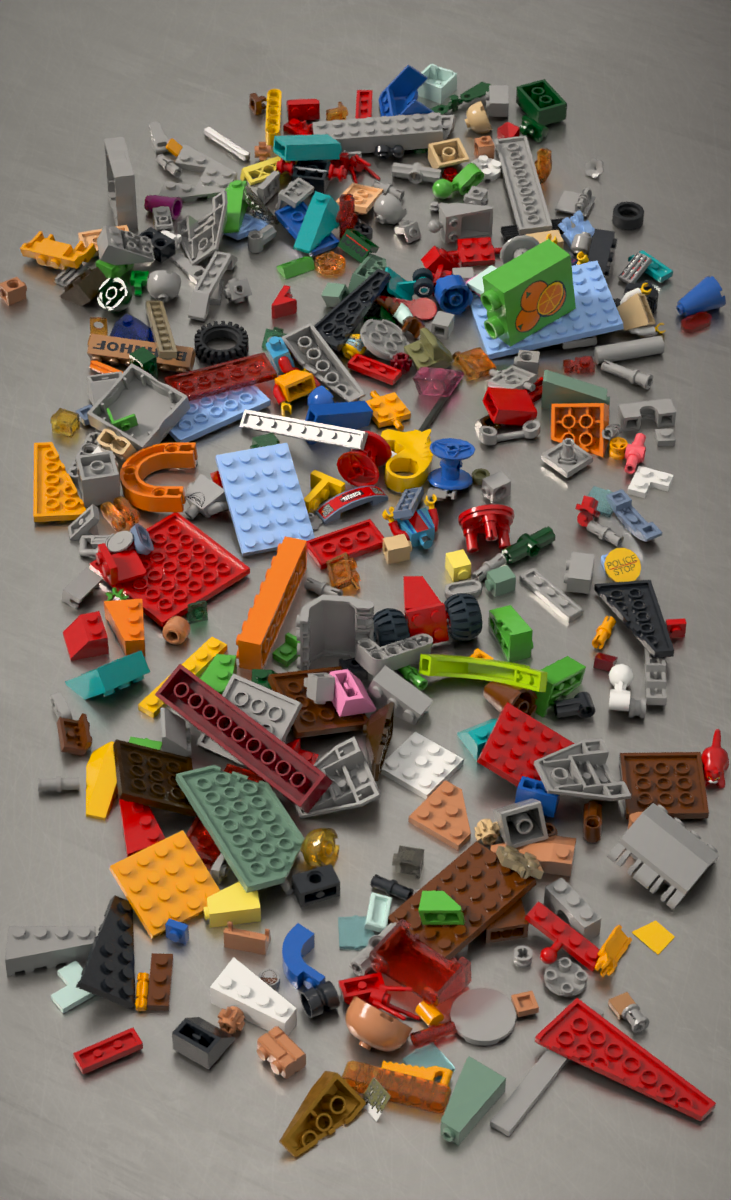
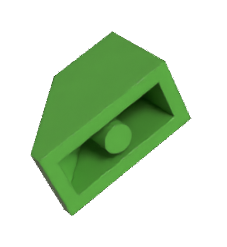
[418,891,465,925]

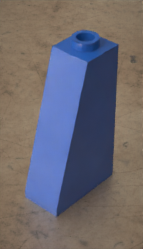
[305,401,373,445]

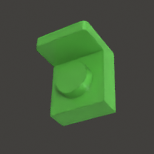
[272,632,300,667]

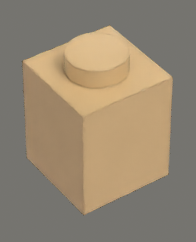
[383,534,412,564]

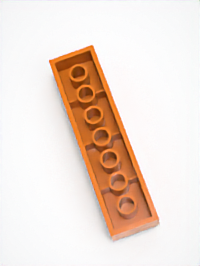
[236,536,307,670]

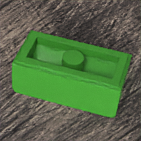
[276,256,315,279]

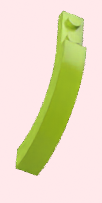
[419,654,548,692]

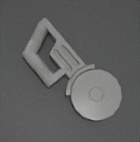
[79,530,134,556]

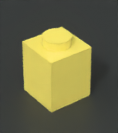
[445,549,471,582]

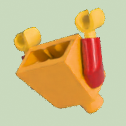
[273,370,328,417]

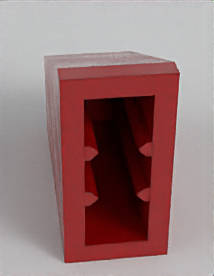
[403,576,441,621]

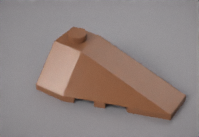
[490,835,577,876]

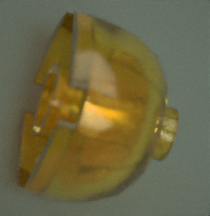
[301,828,339,868]

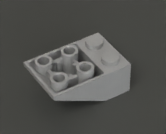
[97,225,155,265]

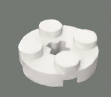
[471,155,501,182]

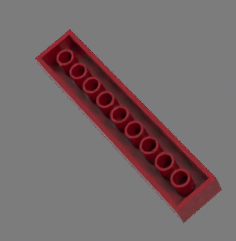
[155,664,333,814]

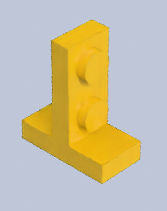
[304,469,345,513]

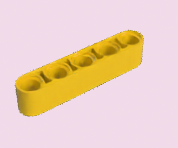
[265,89,282,147]

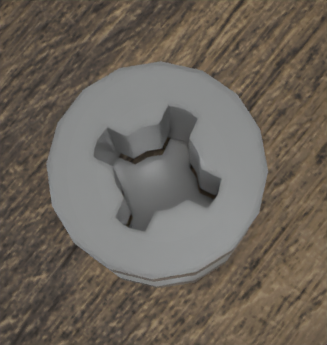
[629,698,646,718]

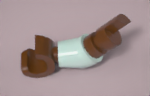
[375,296,425,340]

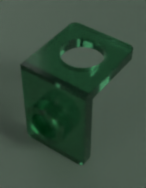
[261,327,287,349]
[186,600,208,624]

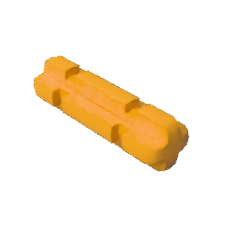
[135,972,149,1012]

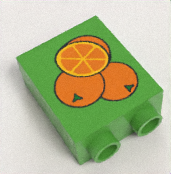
[480,239,576,347]

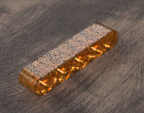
[342,1061,452,1113]

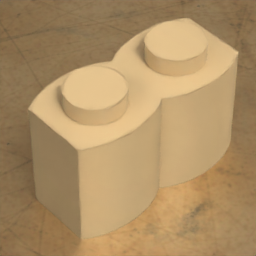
[97,429,137,462]

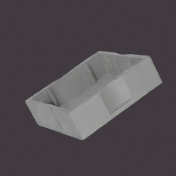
[104,136,138,230]
[87,363,190,451]

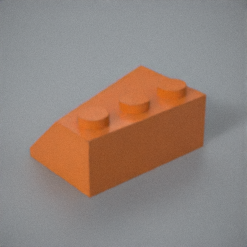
[551,403,609,457]

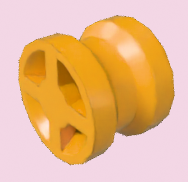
[609,437,628,460]

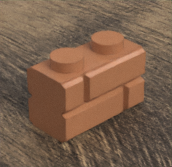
[257,1026,306,1079]

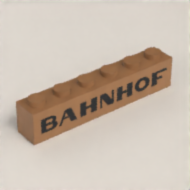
[87,334,196,374]

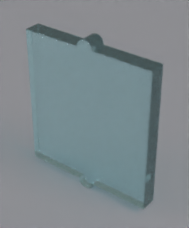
[588,486,613,517]
[338,915,374,950]
[402,1042,455,1082]

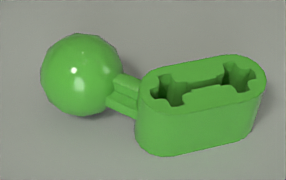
[432,163,484,199]

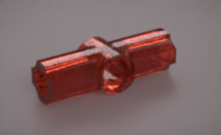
[336,193,358,238]

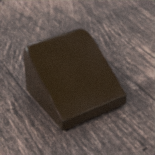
[475,415,502,430]

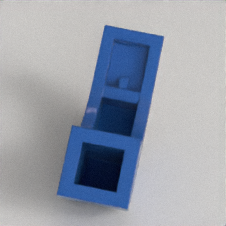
[282,923,325,990]

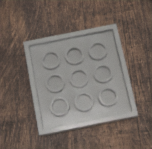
[196,674,303,768]

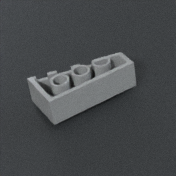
[5,926,96,976]

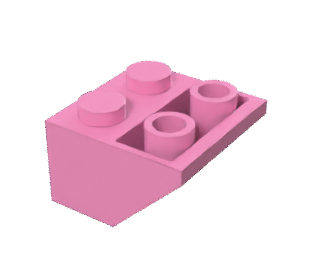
[329,669,376,717]

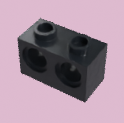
[139,227,176,263]

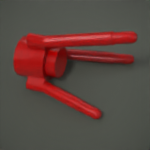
[348,154,381,184]
[369,984,421,1021]

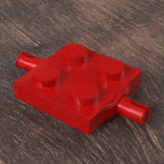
[447,237,502,267]

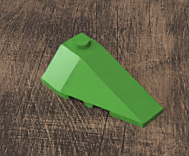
[223,180,251,234]

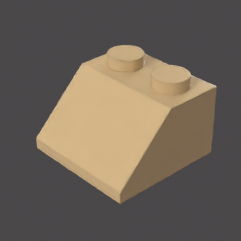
[428,138,470,169]

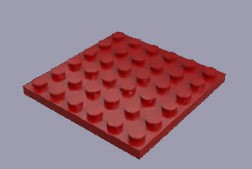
[89,512,250,628]

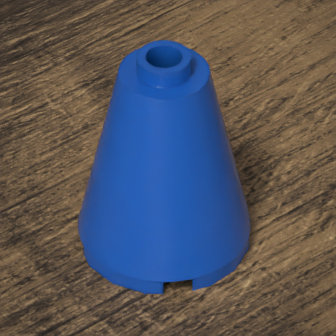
[676,275,726,317]

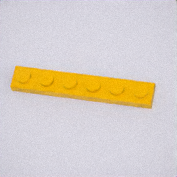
[138,637,227,718]

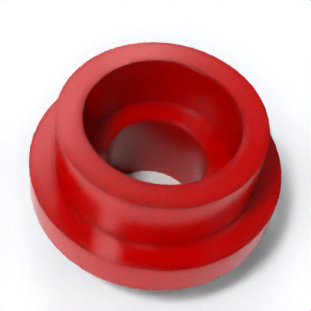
[442,168,458,182]

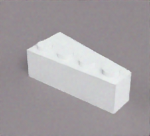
[210,957,297,1036]

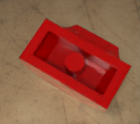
[338,972,385,1009]

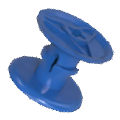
[427,438,475,490]

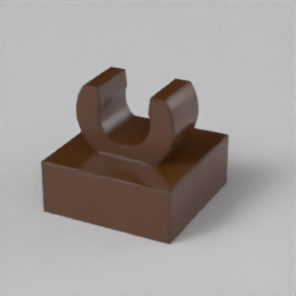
[249,93,267,115]

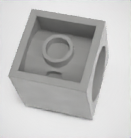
[76,451,121,508]

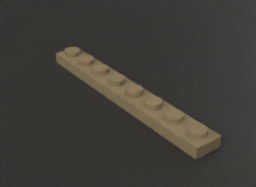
[145,301,177,360]

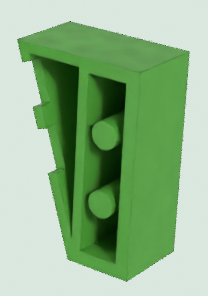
[488,605,534,663]
[200,654,237,695]
[532,656,586,717]

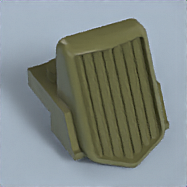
[404,328,453,374]

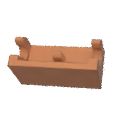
[223,921,271,955]

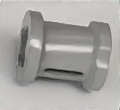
[621,1004,650,1033]

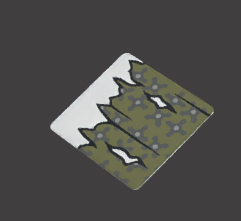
[362,1077,390,1121]

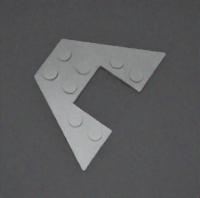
[159,144,237,202]

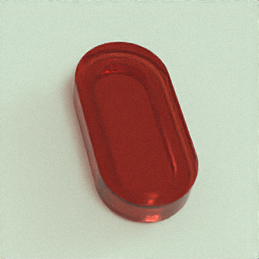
[680,312,712,333]

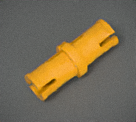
[592,616,616,649]

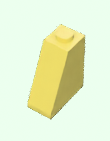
[203,882,261,928]

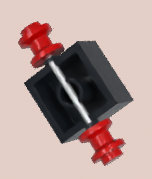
[276,158,347,195]

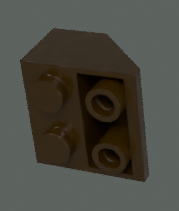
[60,266,107,306]

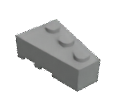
[367,665,433,725]

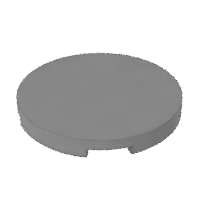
[360,319,410,361]
[450,988,516,1046]

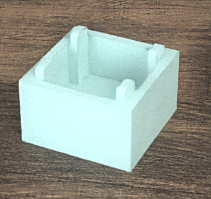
[417,64,457,104]

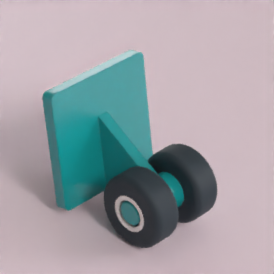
[385,267,434,301]

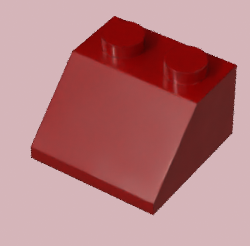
[63,611,109,661]

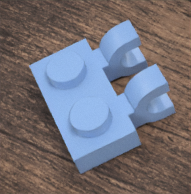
[558,210,595,249]

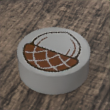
[258,969,280,989]

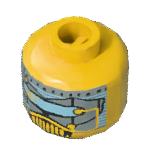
[342,334,367,359]

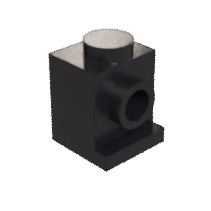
[339,658,368,682]

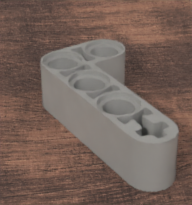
[355,634,433,675]

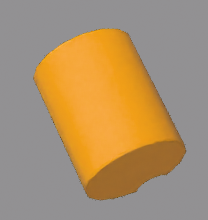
[415,999,444,1029]

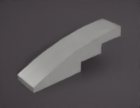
[644,648,667,705]

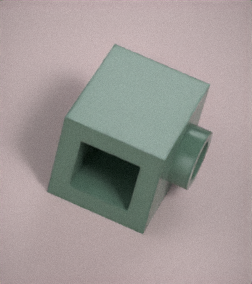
[321,283,350,307]
[485,565,516,597]

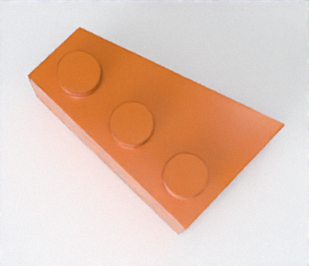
[104,599,146,656]

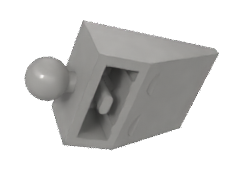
[428,203,493,244]

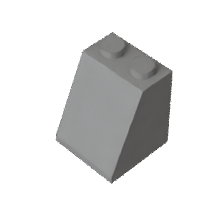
[493,798,548,848]

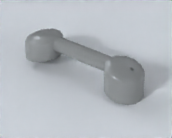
[479,420,540,445]

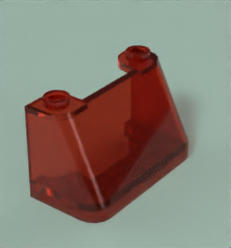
[369,919,472,1006]

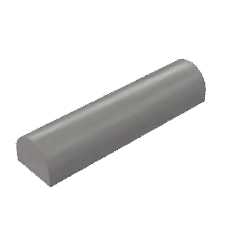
[593,336,665,365]

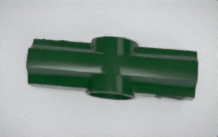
[502,526,556,564]

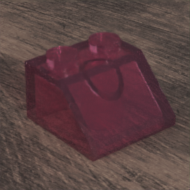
[413,367,464,397]

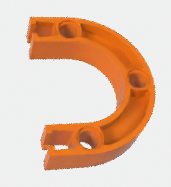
[120,442,198,512]

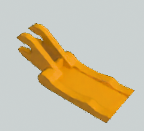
[595,925,632,978]

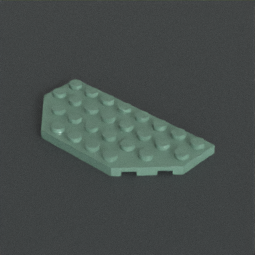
[176,765,304,893]

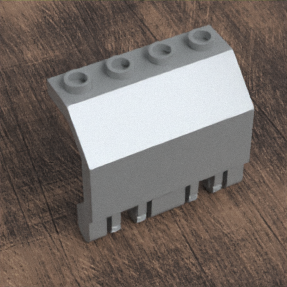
[296,594,374,671]
[607,803,719,910]

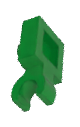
[130,271,149,296]

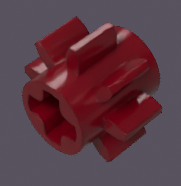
[390,352,412,374]

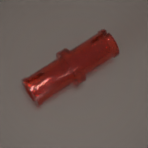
[410,1020,456,1047]

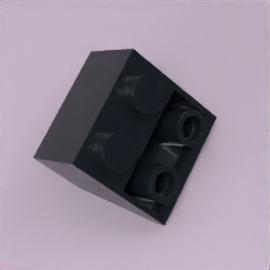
[172,1017,235,1069]

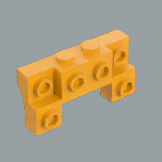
[20,231,97,270]

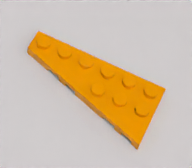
[33,442,86,522]

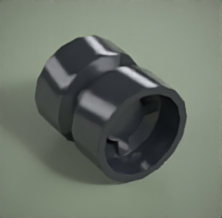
[300,981,340,1018]

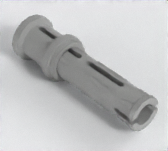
[601,360,653,390]

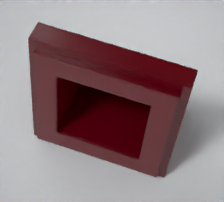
[593,653,618,672]

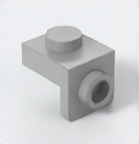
[393,220,422,243]

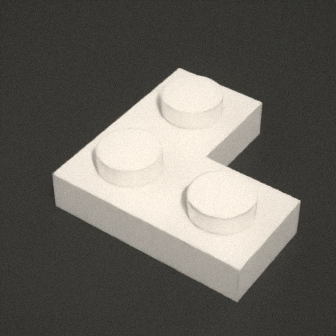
[627,466,674,499]

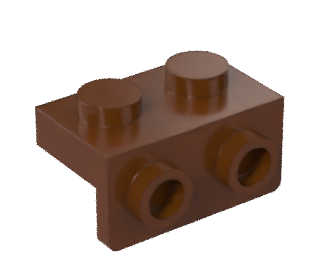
[57,713,92,756]

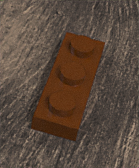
[147,953,174,1011]

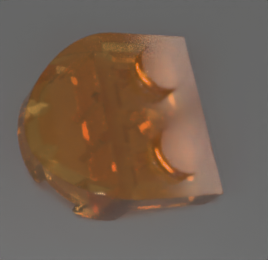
[534,148,552,184]

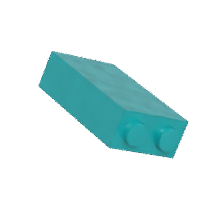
[273,134,342,161]

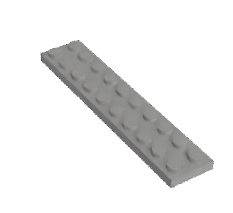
[495,136,552,235]

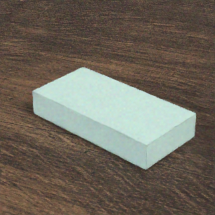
[364,892,392,933]

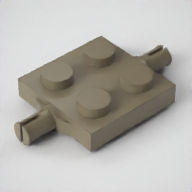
[496,845,544,880]

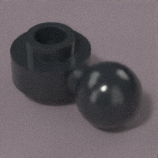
[375,145,405,159]

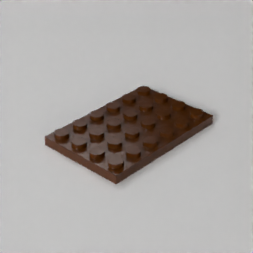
[388,841,537,963]

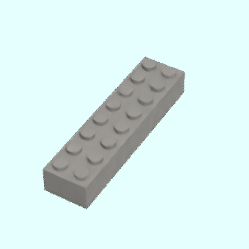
[313,112,443,153]

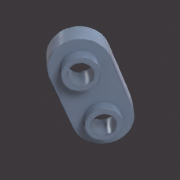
[130,524,154,555]

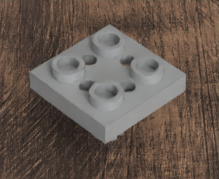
[541,438,593,478]

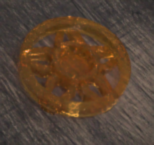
[314,251,346,275]

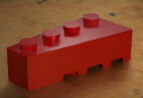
[118,795,165,857]

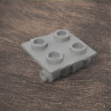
[555,187,596,217]

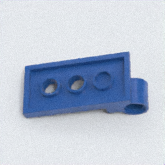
[274,201,340,257]

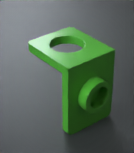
[106,408,138,431]

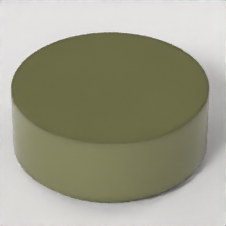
[472,468,490,485]

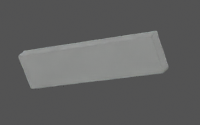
[519,568,583,623]

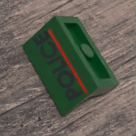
[338,229,379,263]

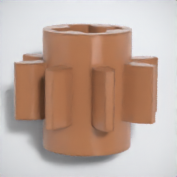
[255,142,271,162]
[217,1006,245,1034]

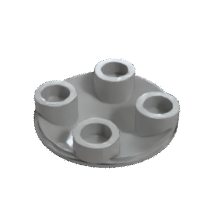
[544,957,588,997]

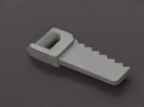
[149,122,171,154]
[170,253,205,285]

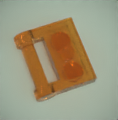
[452,347,496,380]

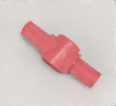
[625,433,646,474]

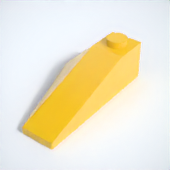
[86,741,118,821]

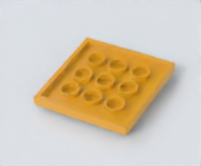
[109,830,220,939]

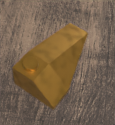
[279,1071,366,1157]

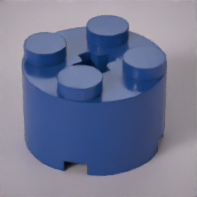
[434,275,473,315]

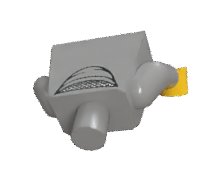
[185,474,229,520]

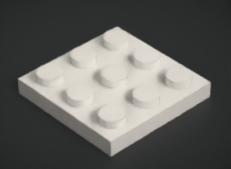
[381,732,464,800]

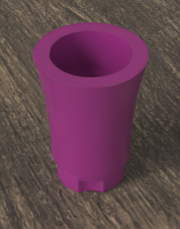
[144,195,182,220]

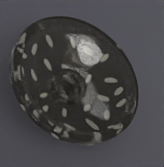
[244,185,280,225]

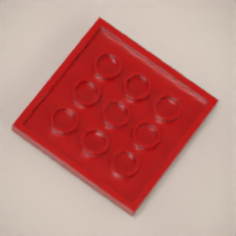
[477,702,575,787]

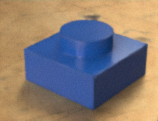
[165,918,189,945]

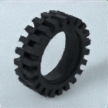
[194,321,249,367]

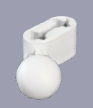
[609,664,634,711]

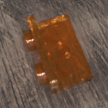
[326,552,361,590]

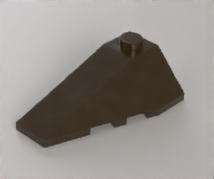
[363,702,395,781]

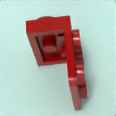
[286,99,320,121]
[96,543,146,586]

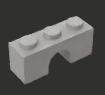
[617,398,676,432]
[544,878,601,940]

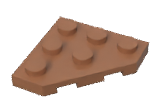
[408,780,471,851]

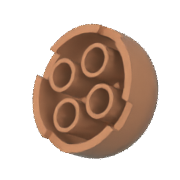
[345,996,413,1052]

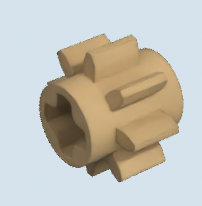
[474,819,500,844]

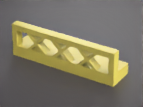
[240,156,298,186]

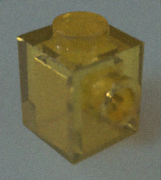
[50,408,80,438]

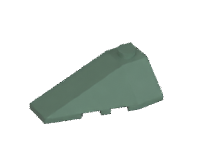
[348,253,387,293]

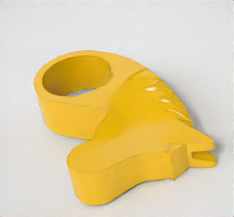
[381,429,433,493]

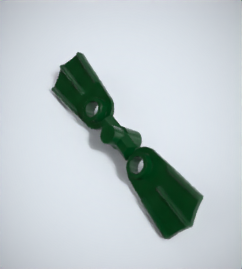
[430,82,491,115]

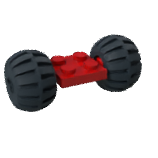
[372,593,483,647]

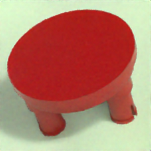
[458,504,515,553]

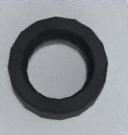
[612,201,644,230]

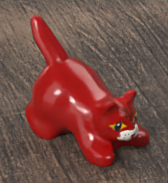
[701,729,729,789]

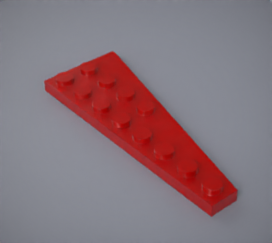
[534,998,716,1121]

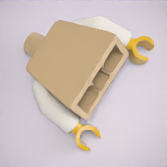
[617,283,666,336]

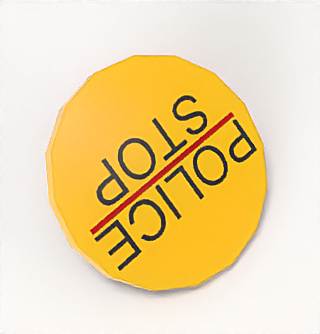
[604,548,641,582]

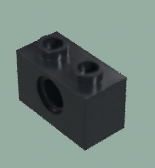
[292,864,340,907]

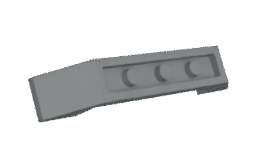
[188,251,238,321]

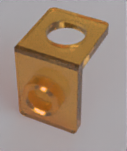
[88,317,108,346]

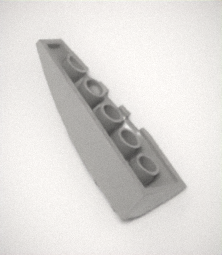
[282,322,365,402]

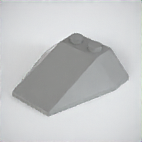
[177,190,228,265]
[294,737,381,819]
[534,738,631,801]

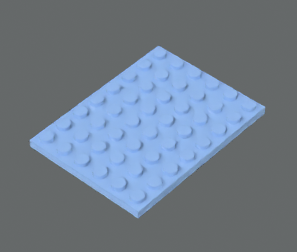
[470,261,624,360]

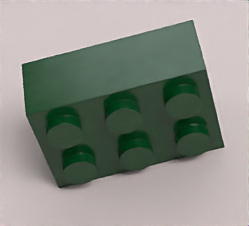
[516,79,567,126]

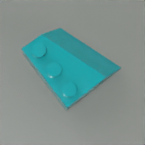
[65,650,150,700]

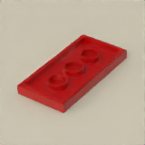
[307,519,384,570]

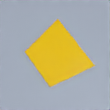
[632,921,675,955]

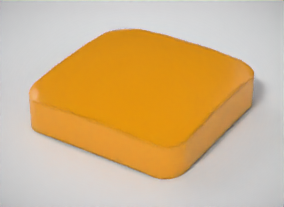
[166,138,183,157]

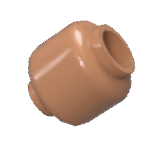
[162,616,191,645]

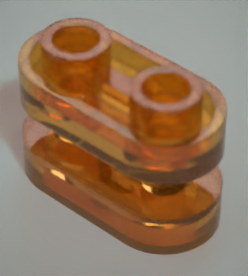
[100,496,140,532]

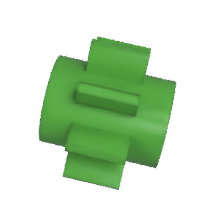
[106,587,129,601]

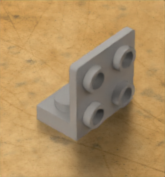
[247,171,280,205]
[274,177,314,218]

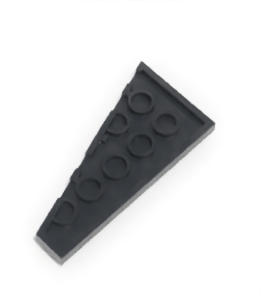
[314,268,391,352]
[594,580,674,658]
[76,895,135,1009]

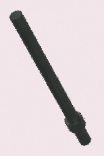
[419,370,464,432]

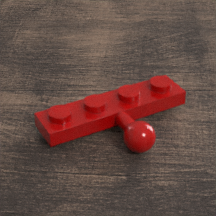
[524,901,600,972]

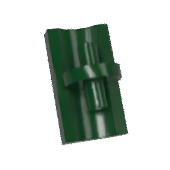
[519,115,549,143]

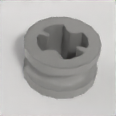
[513,945,533,967]

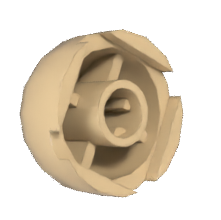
[464,101,492,134]

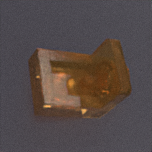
[326,102,348,121]

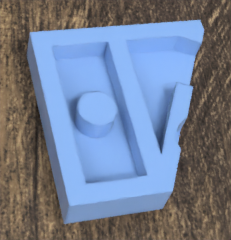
[224,213,269,240]

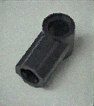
[553,692,596,718]

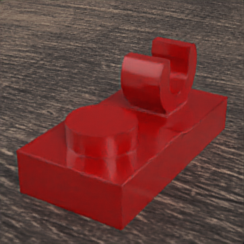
[283,118,314,135]

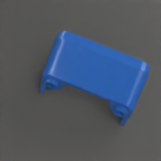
[379,64,434,117]

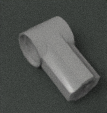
[248,224,277,253]

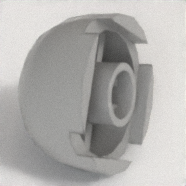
[374,192,407,225]
[147,270,181,302]

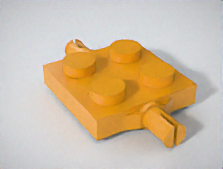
[366,390,411,431]

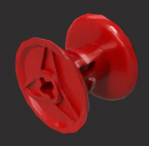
[337,431,392,487]

